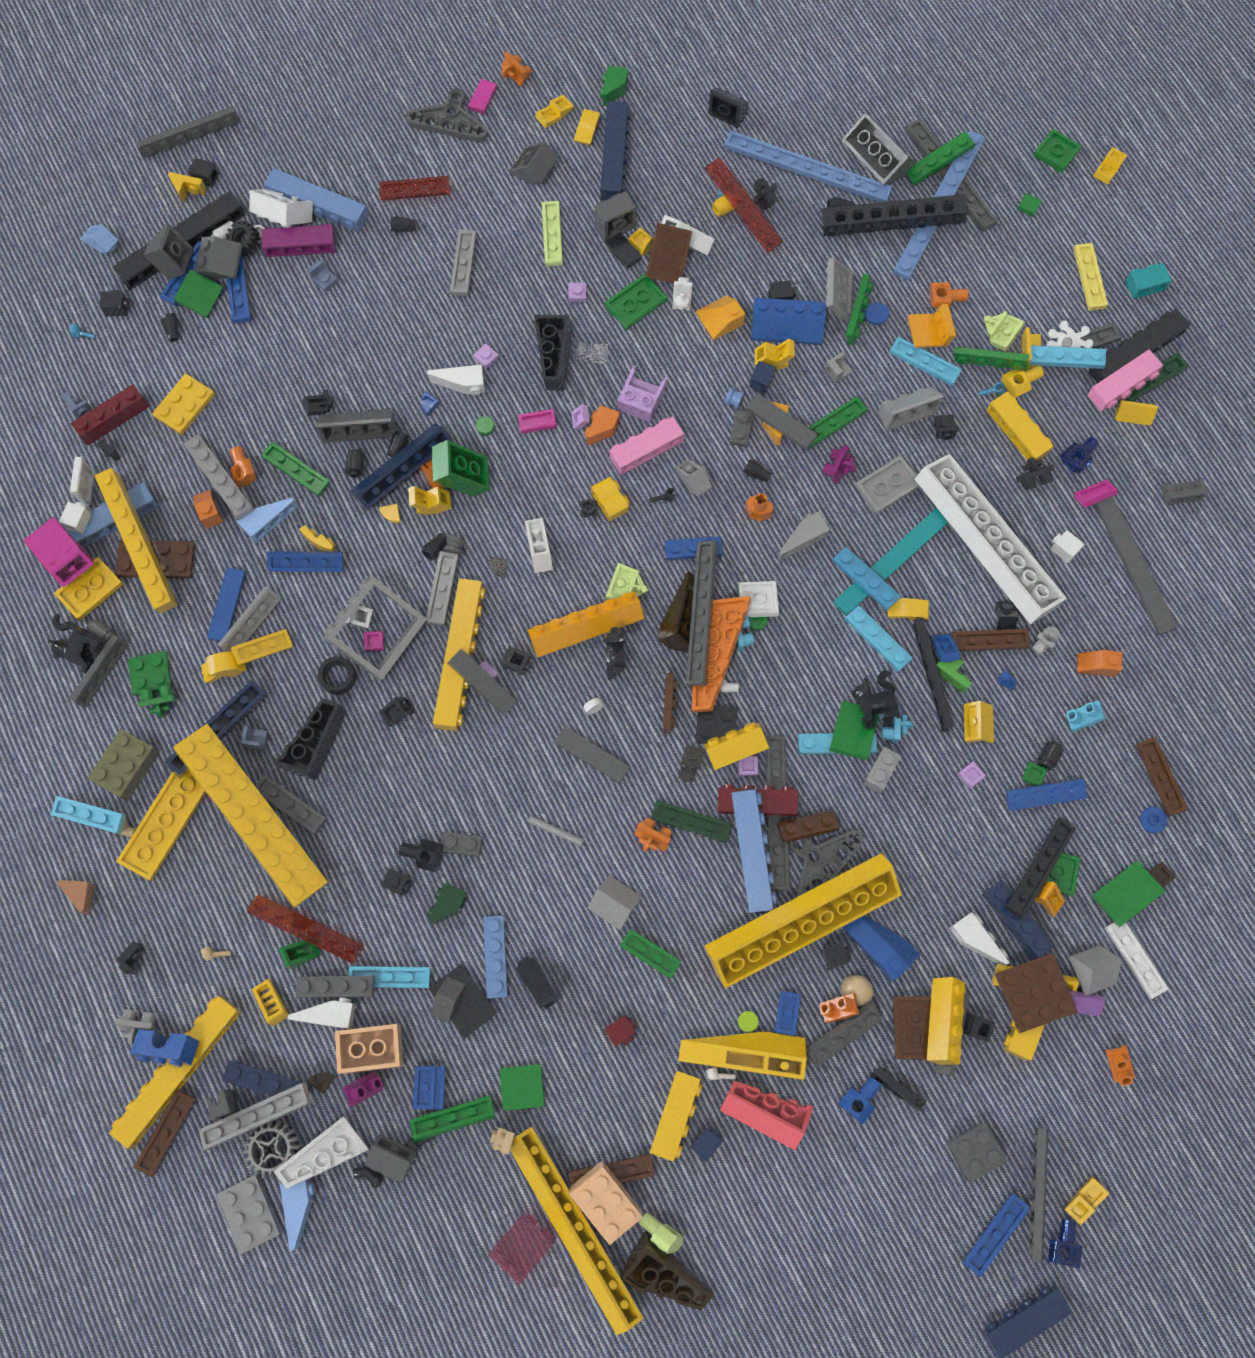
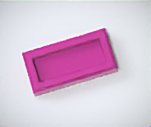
[468,79,497,114]
[518,409,557,434]
[1074,479,1117,508]

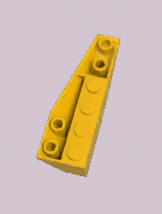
[678,1032,807,1080]

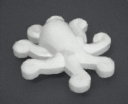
[1046,321,1093,348]

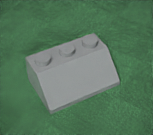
[878,387,943,431]

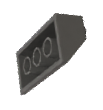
[841,112,916,185]
[316,409,396,443]

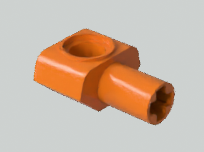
[930,282,968,308]
[230,446,256,488]
[745,493,773,522]

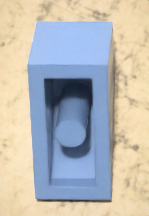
[81,224,118,253]

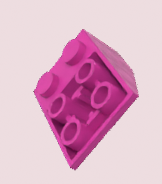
[23,516,94,588]

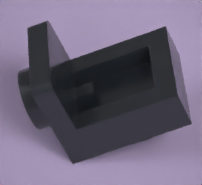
[302,390,333,416]
[995,601,1019,630]

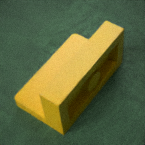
[1021,327,1043,370]
[964,701,994,743]

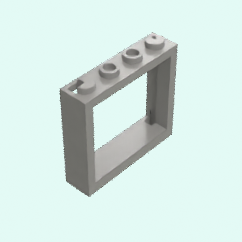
[323,577,427,680]

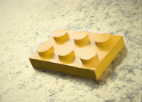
[152,373,216,435]
[54,557,124,621]

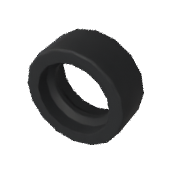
[317,656,356,695]

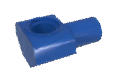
[838,1077,882,1125]

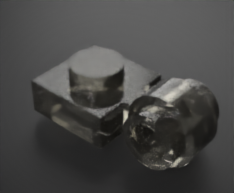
[678,744,705,783]

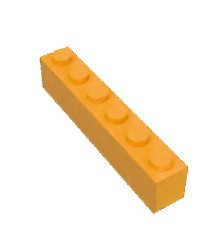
[527,591,644,658]

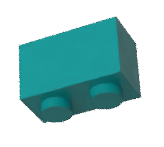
[1125,263,1172,299]

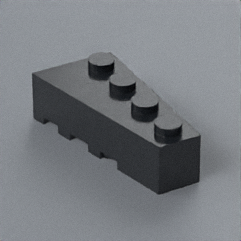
[274,698,346,781]

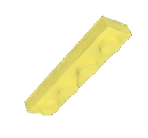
[1073,243,1108,311]

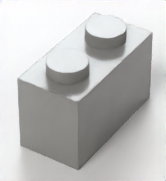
[863,747,901,794]

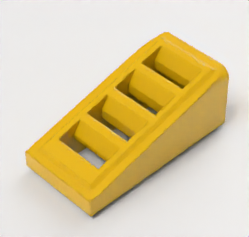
[252,979,289,1026]

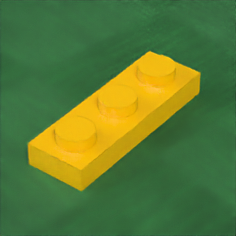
[231,629,293,666]

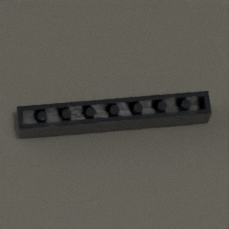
[112,191,246,291]

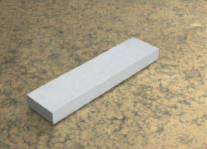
[1104,923,1169,999]

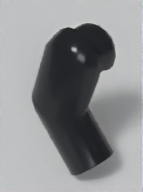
[353,1166,382,1188]

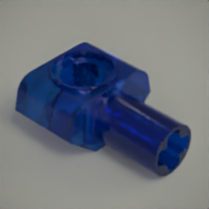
[1059,436,1099,474]
[1048,1219,1083,1269]

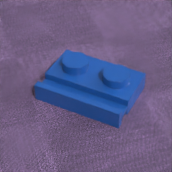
[413,1066,446,1110]

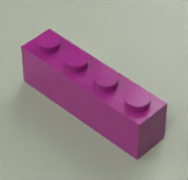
[262,224,336,257]

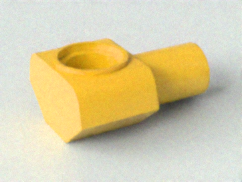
[1002,365,1044,398]

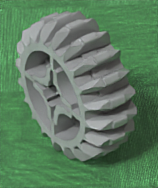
[243,1121,301,1179]

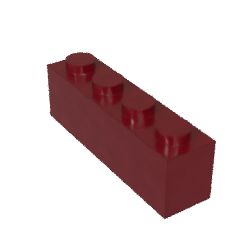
[70,384,149,446]
[718,784,799,817]

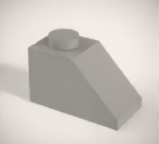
[674,459,712,496]

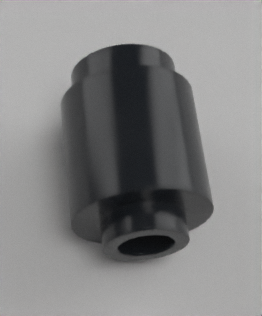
[345,449,365,478]
[1037,740,1064,771]

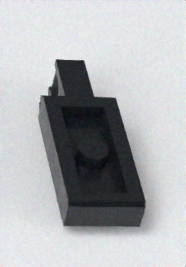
[871,1067,927,1111]

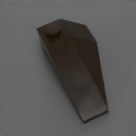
[657,572,695,653]
[620,1234,714,1311]

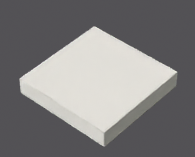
[70,457,95,506]
[738,581,779,617]

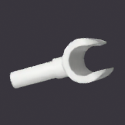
[706,1067,736,1080]

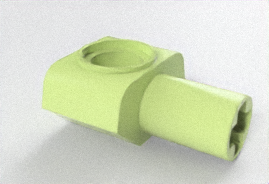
[639,1212,683,1254]

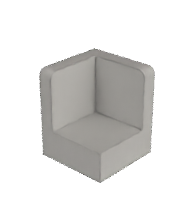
[825,351,852,383]

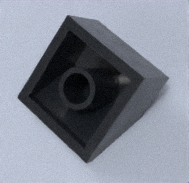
[708,88,749,128]

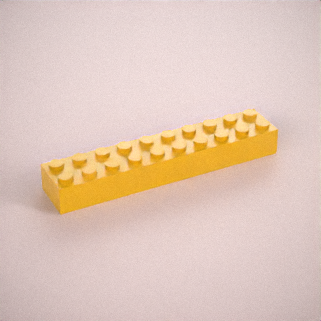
[173,724,328,909]
[704,853,902,989]

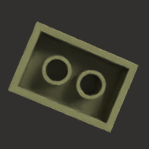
[87,728,160,802]

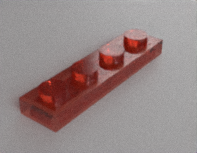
[379,176,450,201]

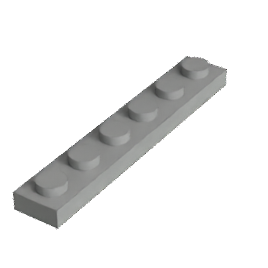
[183,434,254,520]
[199,1083,312,1150]

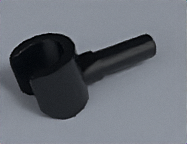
[649,488,676,503]
[405,1136,435,1151]

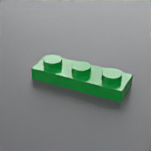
[620,929,682,979]

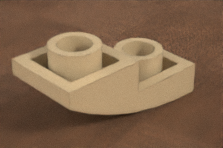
[490,1127,515,1154]

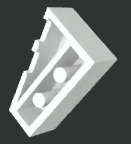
[249,189,313,227]

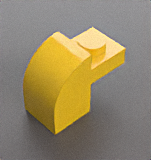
[755,339,795,369]
[408,486,451,515]
[201,651,246,683]

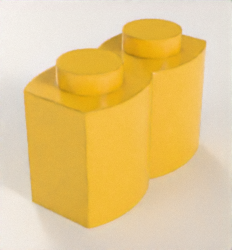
[591,477,630,522]

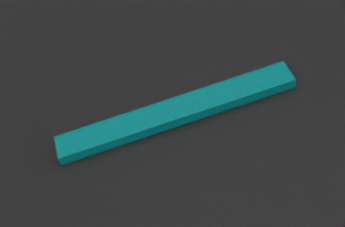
[833,508,949,616]

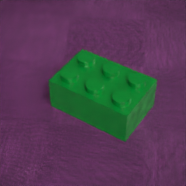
[432,440,489,497]

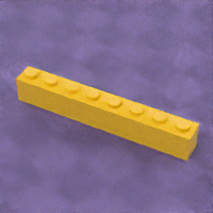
[94,468,178,613]
[433,578,486,731]
[109,996,242,1149]

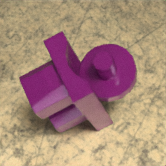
[823,445,856,484]
[342,1071,383,1107]

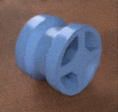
[724,387,745,409]

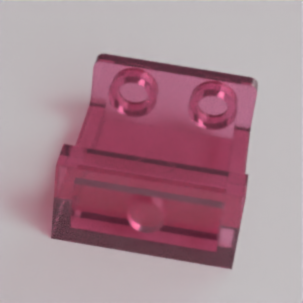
[488,1213,555,1285]

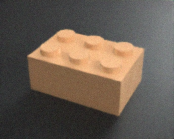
[335,1024,404,1074]
[569,1160,643,1245]

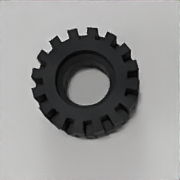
[226,221,261,256]

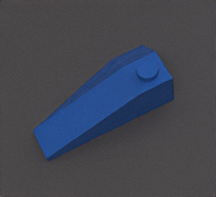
[841,915,920,982]

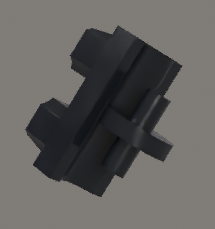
[753,178,778,211]
[1016,457,1054,490]

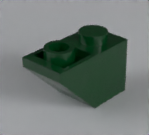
[427,884,468,925]

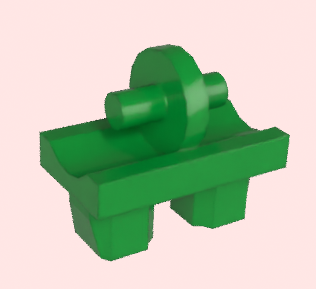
[138,685,178,718]

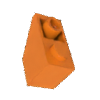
[584,405,620,445]

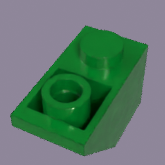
[600,66,628,106]

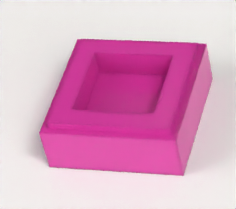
[364,631,384,652]

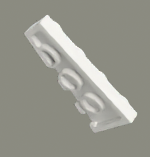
[274,1116,369,1190]

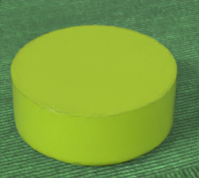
[738,1011,758,1032]

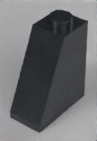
[516,957,559,1011]

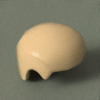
[840,975,874,1006]

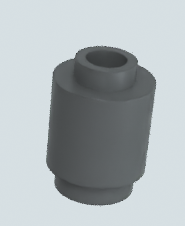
[86,619,117,645]

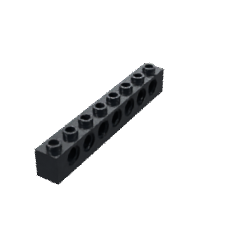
[822,194,967,237]

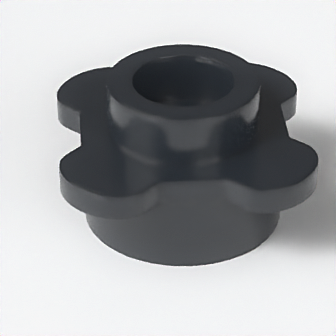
[579,499,598,518]

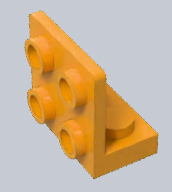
[907,304,956,348]

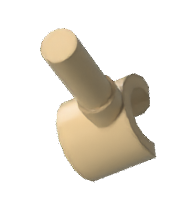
[201,947,231,961]

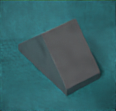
[430,976,466,1023]

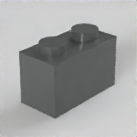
[364,1134,417,1183]

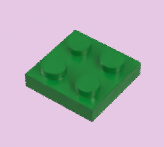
[128,651,172,696]

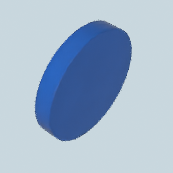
[865,303,889,325]
[1140,807,1167,833]

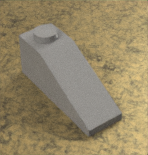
[778,511,830,561]

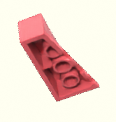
[720,1081,814,1150]

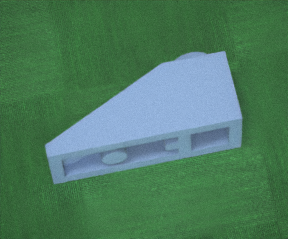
[237,498,298,543]
[280,1179,315,1251]

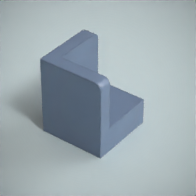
[240,725,269,751]

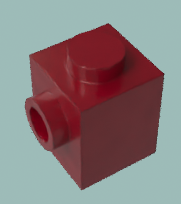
[604,1015,637,1047]

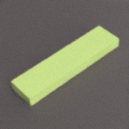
[542,201,563,266]

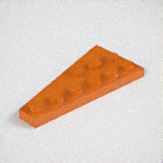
[692,596,752,713]

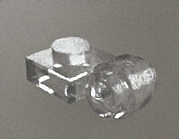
[574,342,608,364]

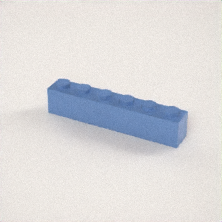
[264,168,369,232]
[66,482,159,548]
[731,789,777,913]

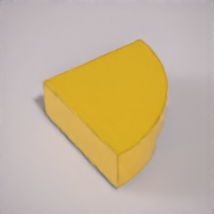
[379,504,401,523]

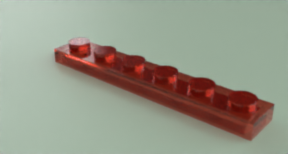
[705,157,783,253]
[247,894,364,964]

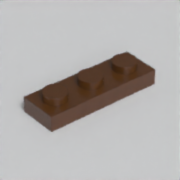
[663,673,677,734]
[777,810,840,843]

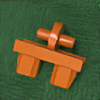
[501,52,531,86]
[634,818,672,852]
[820,993,859,1023]
[1105,1045,1135,1086]

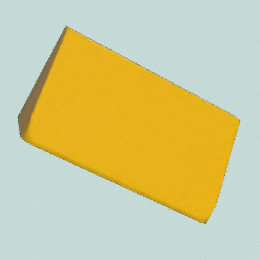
[1115,400,1158,425]

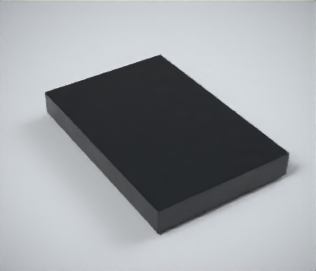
[429,964,497,1039]

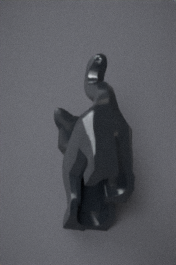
[47,614,104,673]
[603,627,627,680]
[852,671,900,730]

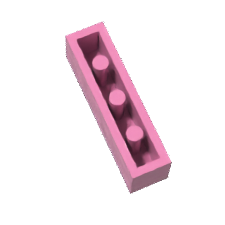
[1087,350,1163,412]
[609,417,684,475]

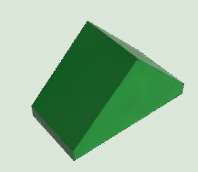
[279,937,321,970]

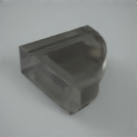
[489,557,508,579]

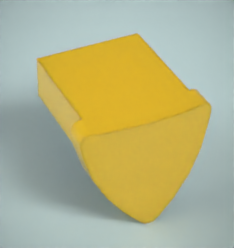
[628,227,654,256]

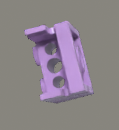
[617,365,667,423]

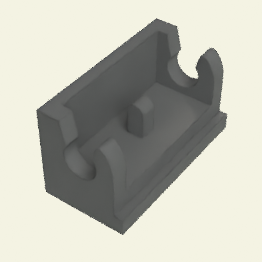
[1161,478,1208,505]
[207,1090,240,1120]

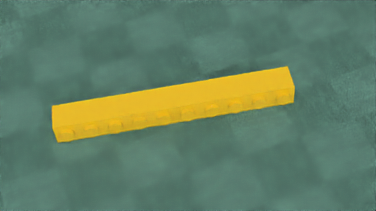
[510,1127,644,1335]

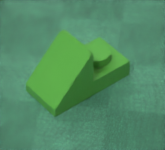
[936,660,972,694]

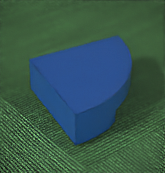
[422,391,440,416]
[996,670,1017,691]

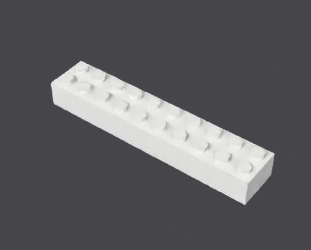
[915,454,1067,625]

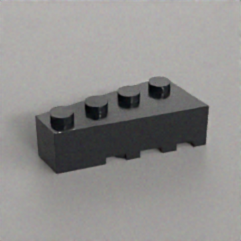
[534,315,573,390]

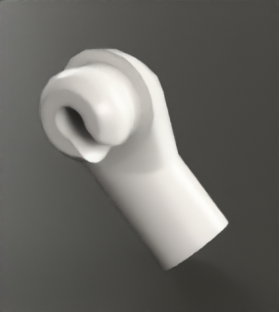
[720,679,739,692]

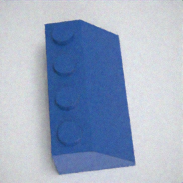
[751,298,826,345]

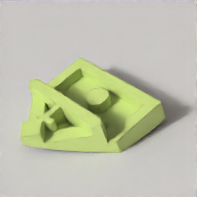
[984,311,1025,352]
[605,563,648,599]

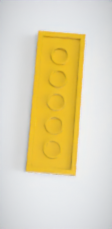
[116,771,206,881]

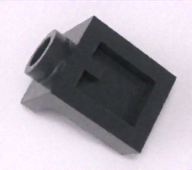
[934,415,958,440]
[379,697,415,727]
[380,868,412,897]
[116,941,144,975]

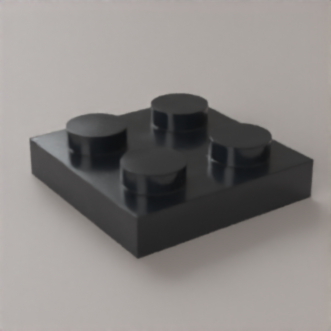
[695,706,737,744]

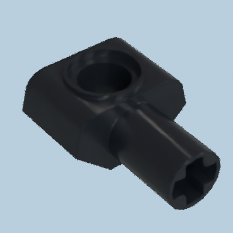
[399,839,443,872]

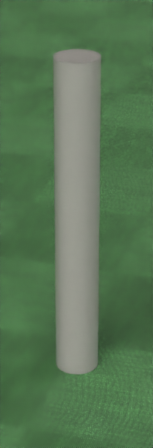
[528,816,584,847]

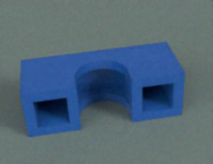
[130,1029,199,1068]

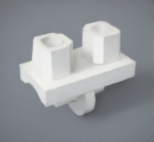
[672,277,692,311]

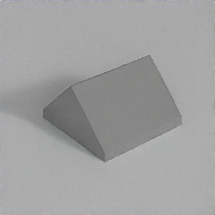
[587,875,642,930]
[1069,945,1122,996]

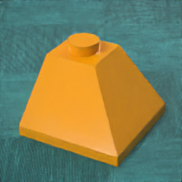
[695,296,745,340]

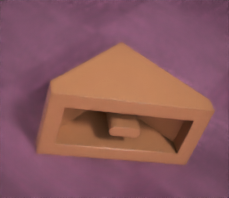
[57,880,95,915]

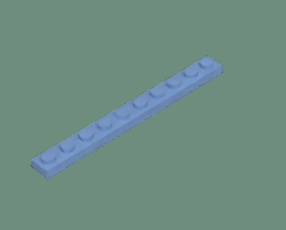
[724,130,892,202]
[893,130,986,281]

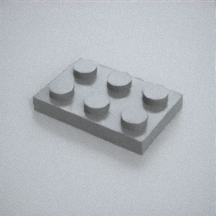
[826,257,853,322]
[855,455,920,514]
[216,1175,282,1255]

